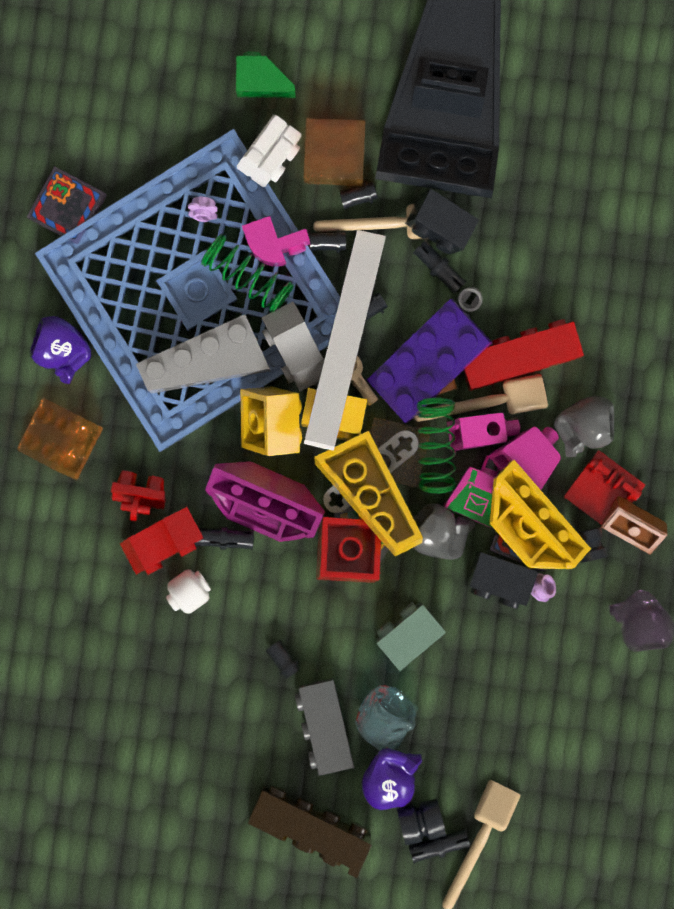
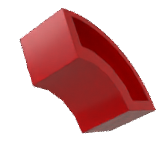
[120,507,203,575]

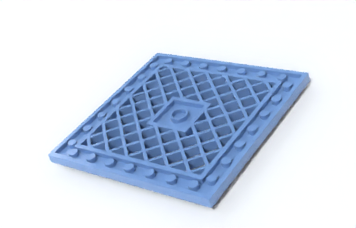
[35,129,340,452]

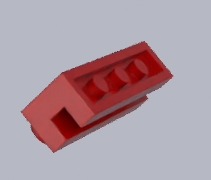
[464,319,584,391]

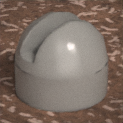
[458,287,483,312]

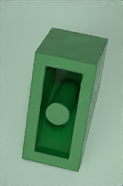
[236,51,296,98]

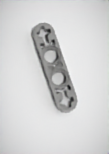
[323,430,418,513]

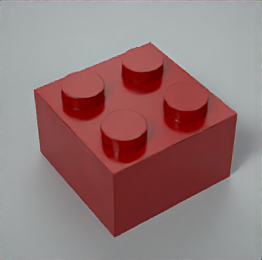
[316,517,381,583]

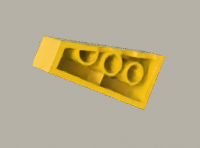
[315,431,423,556]

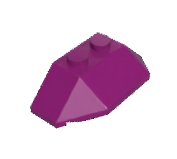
[205,461,325,542]

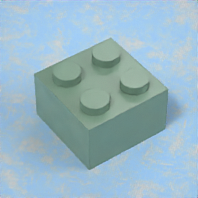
[376,602,446,671]

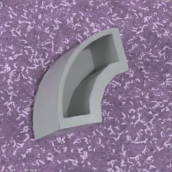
[262,302,324,391]

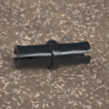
[413,240,467,295]
[195,527,254,550]
[408,829,470,864]

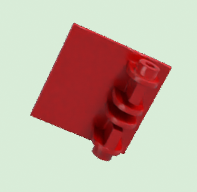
[564,450,645,525]

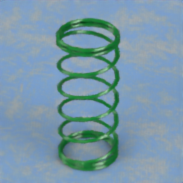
[201,234,294,313]
[417,398,457,493]

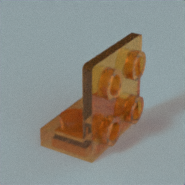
[17,398,103,480]

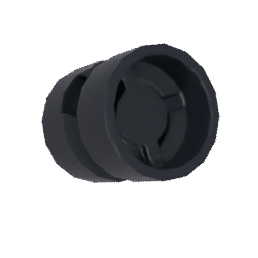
[397,798,446,846]

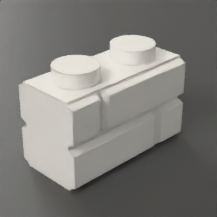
[237,115,301,187]

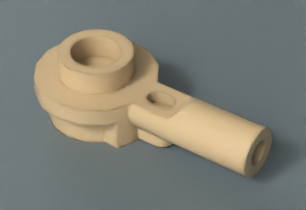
[351,356,378,406]

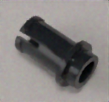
[339,180,378,209]
[310,230,346,253]
[366,292,388,321]
[266,640,300,679]

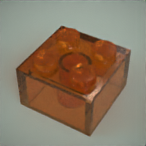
[304,118,365,186]

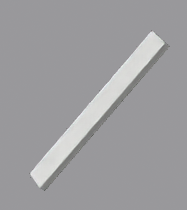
[304,230,386,451]

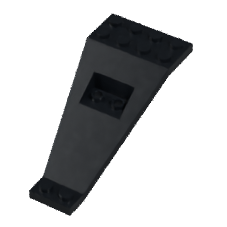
[375,0,501,199]

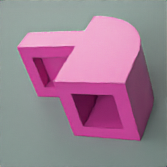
[242,216,310,267]

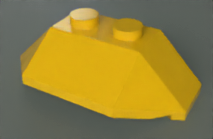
[490,460,591,569]

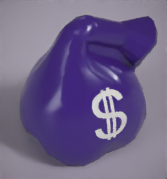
[30,316,91,384]
[362,748,422,810]

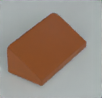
[601,496,668,555]

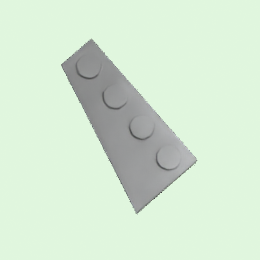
[136,314,271,394]

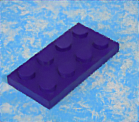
[367,299,492,423]

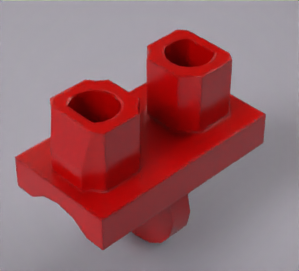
[111,470,166,521]

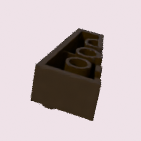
[248,785,372,878]

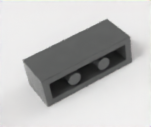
[294,678,354,776]

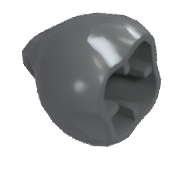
[554,396,615,457]
[413,503,476,560]

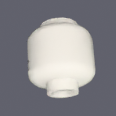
[166,570,211,614]

